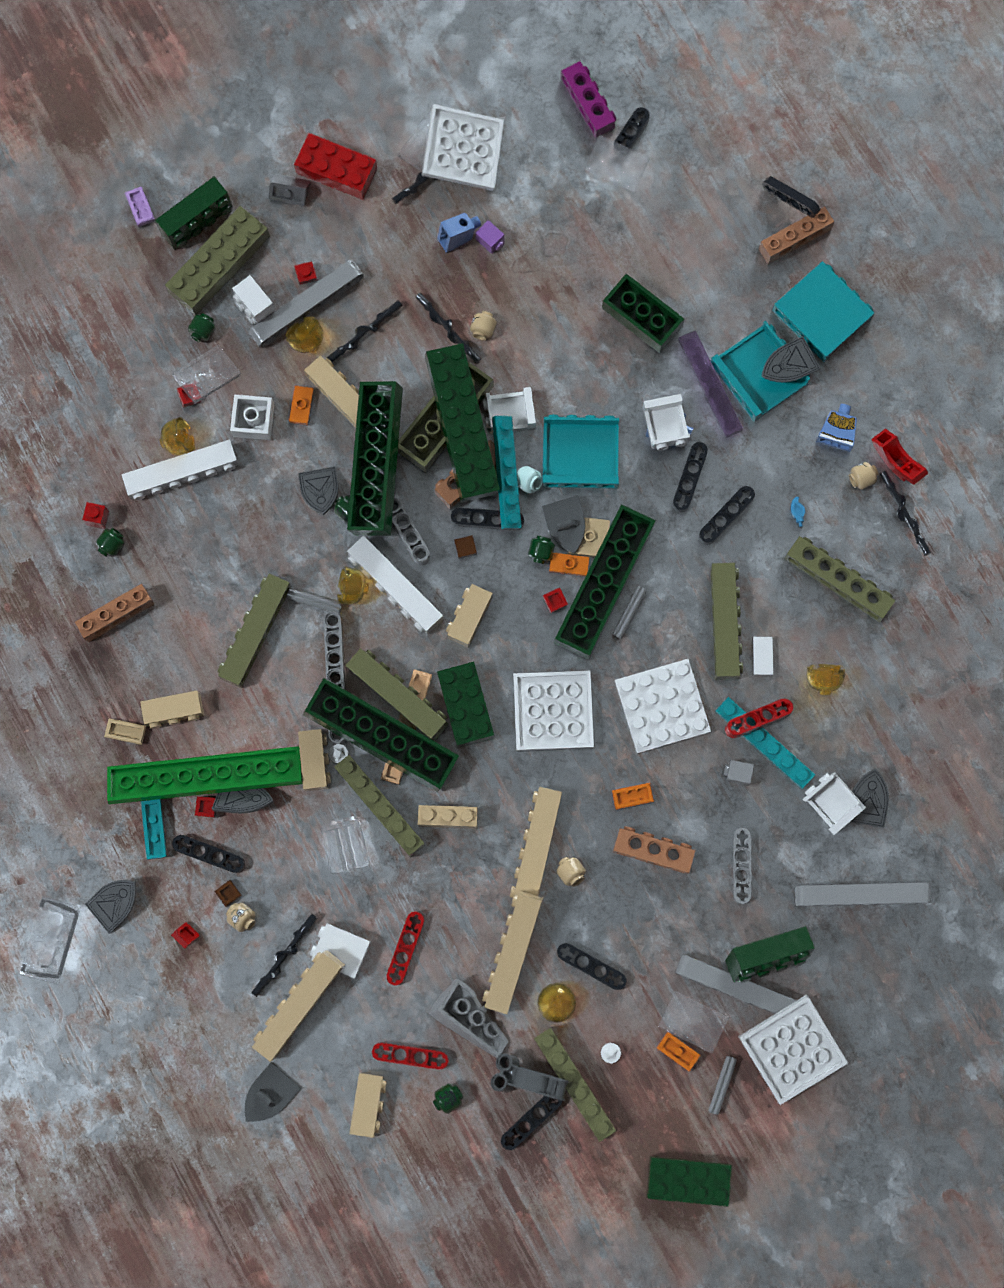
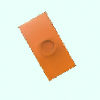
[289,386,314,425]
[549,553,589,577]
[612,783,654,810]

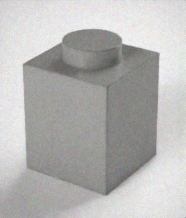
[723,760,754,786]

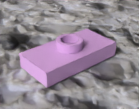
[125,186,155,227]

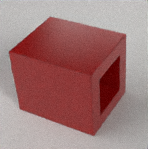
[82,502,110,529]

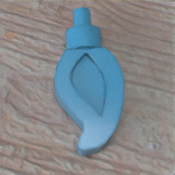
[790,497,805,527]

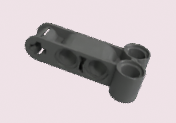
[490,1053,570,1101]

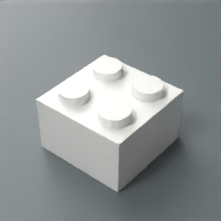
[232,275,275,325]
[230,395,275,440]

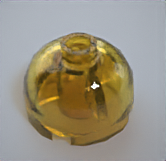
[286,316,324,353]
[160,417,195,456]
[337,566,369,605]
[806,664,845,695]
[537,983,577,1023]

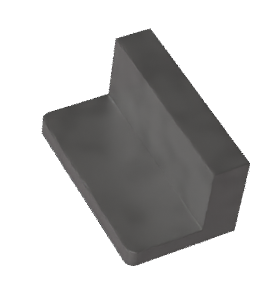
[269,174,311,206]

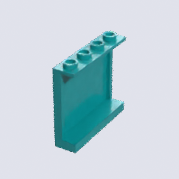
[772,261,875,363]
[710,320,810,422]
[543,414,619,489]

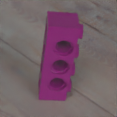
[561,61,617,138]

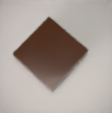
[454,535,477,559]
[214,880,242,907]

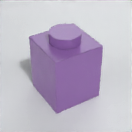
[476,220,505,254]

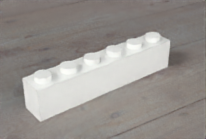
[121,440,239,501]
[347,536,444,635]

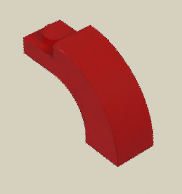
[871,428,928,485]

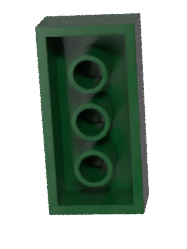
[155,176,233,250]
[602,273,685,353]
[437,661,495,748]
[725,926,815,983]
[646,1156,732,1207]

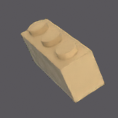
[446,584,493,648]
[140,691,204,729]
[298,729,331,791]
[418,805,478,829]
[350,1073,387,1138]

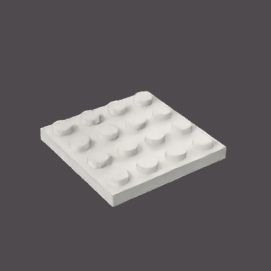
[422,104,504,191]
[614,659,711,754]
[513,671,594,751]
[738,995,848,1105]

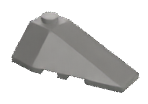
[429,978,508,1058]

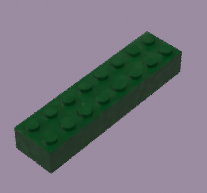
[425,343,500,502]
[347,381,403,536]
[554,504,656,660]
[302,678,459,792]

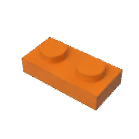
[656,1032,700,1072]

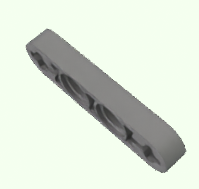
[733,828,751,905]

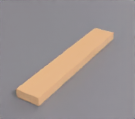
[381,669,432,785]

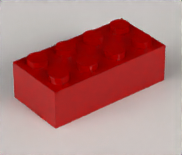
[294,133,378,200]

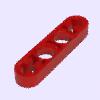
[725,698,793,738]
[386,911,424,986]
[372,1043,449,1070]

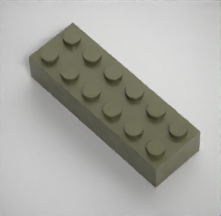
[165,206,270,315]
[398,362,494,473]

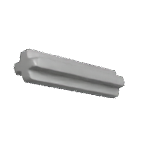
[613,586,646,639]
[287,589,342,614]
[709,1056,737,1115]

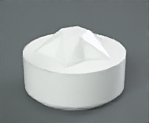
[329,744,349,764]
[601,1043,621,1063]

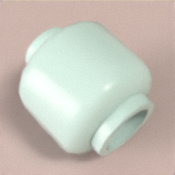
[517,466,543,494]

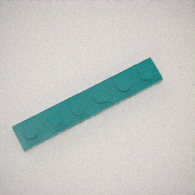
[492,415,522,530]
[715,697,815,790]

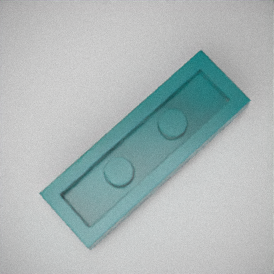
[141,799,167,860]

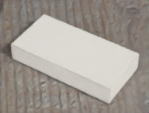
[753,637,773,676]

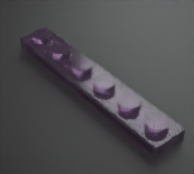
[678,330,743,438]

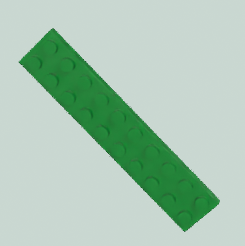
[107,746,302,804]

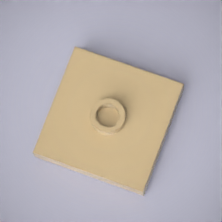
[568,517,610,557]

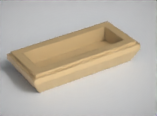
[104,718,146,745]

